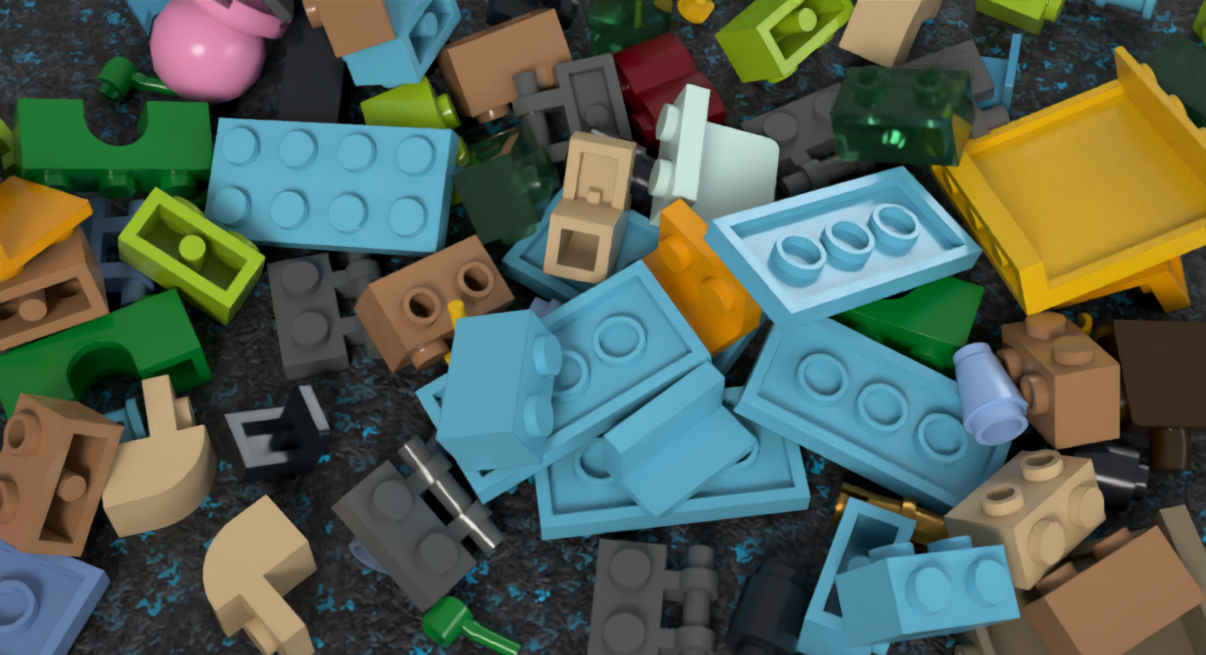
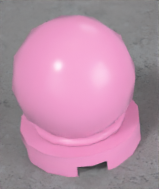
[149,0,291,106]

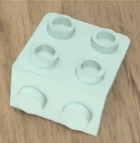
[648,84,779,227]

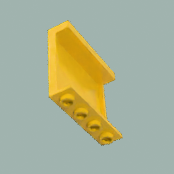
[920,46,1206,316]

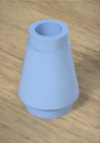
[953,342,1029,446]

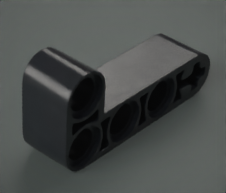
[277,0,353,124]

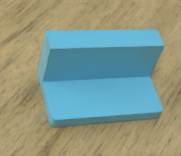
[603,360,755,521]

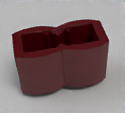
[612,32,726,159]

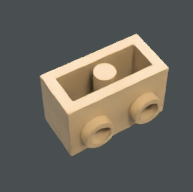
[943,449,1106,590]

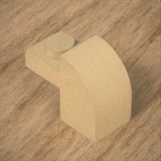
[839,0,943,69]
[543,131,637,285]
[102,374,217,538]
[203,495,317,655]

